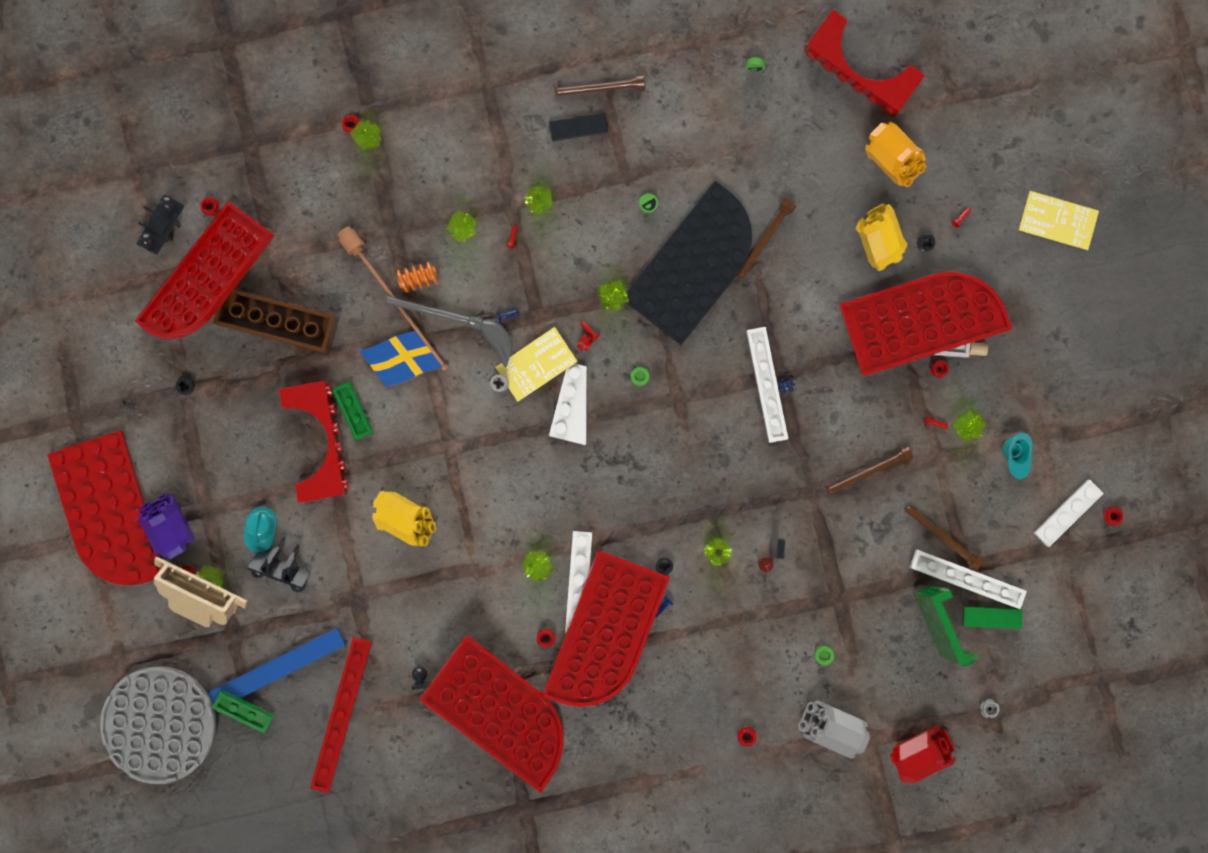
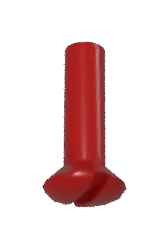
[951,208,971,228]
[505,225,518,249]
[580,321,600,342]
[924,415,948,429]

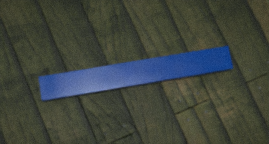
[208,628,346,704]

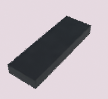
[549,112,608,142]
[769,538,785,559]

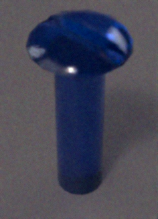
[496,310,520,322]
[655,597,673,618]

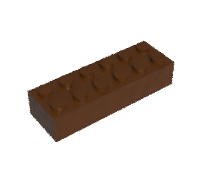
[213,289,339,355]

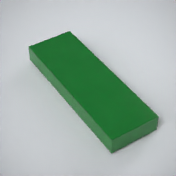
[332,381,374,441]
[962,607,1022,629]
[212,689,274,733]

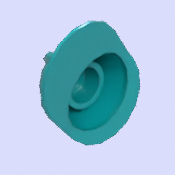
[1002,433,1032,479]
[244,507,276,553]

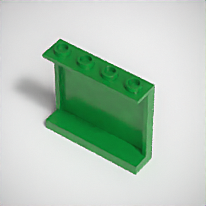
[913,586,979,667]

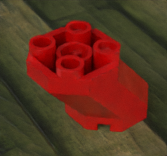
[890,725,956,784]

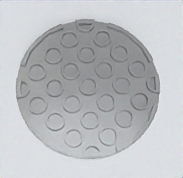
[100,666,216,784]

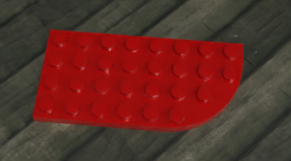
[135,201,275,340]
[839,272,1012,377]
[47,430,162,585]
[542,550,670,707]
[419,635,564,793]

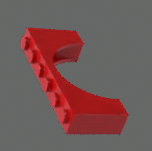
[804,9,925,117]
[279,381,349,503]

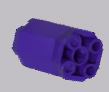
[138,493,194,560]

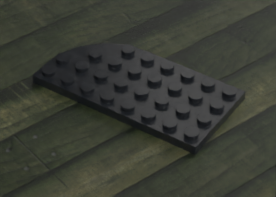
[621,181,752,346]

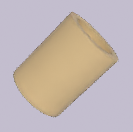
[969,342,988,356]

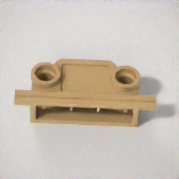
[154,557,248,627]

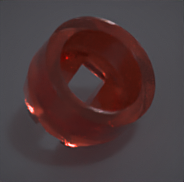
[757,558,774,572]

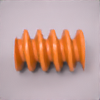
[397,262,439,292]

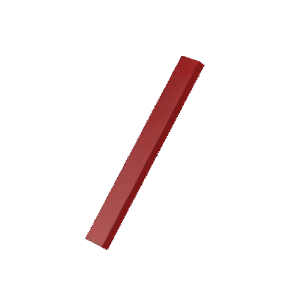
[310,637,372,793]

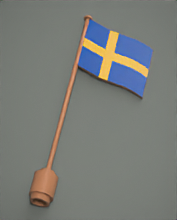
[337,227,448,386]

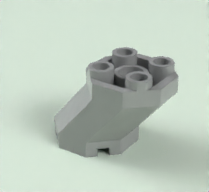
[798,700,870,759]

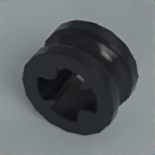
[917,234,936,252]
[175,377,195,395]
[656,557,673,575]

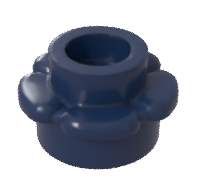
[777,378,796,393]

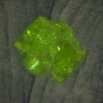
[349,120,382,152]
[525,186,553,215]
[444,210,477,243]
[598,280,629,311]
[952,408,987,442]
[704,538,732,566]
[521,551,556,582]
[196,565,226,588]

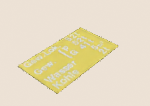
[1019,191,1099,250]
[495,327,578,402]

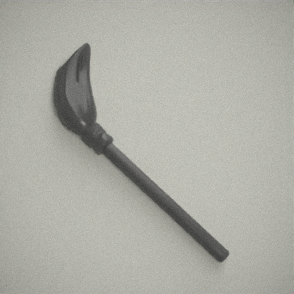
[386,296,512,368]

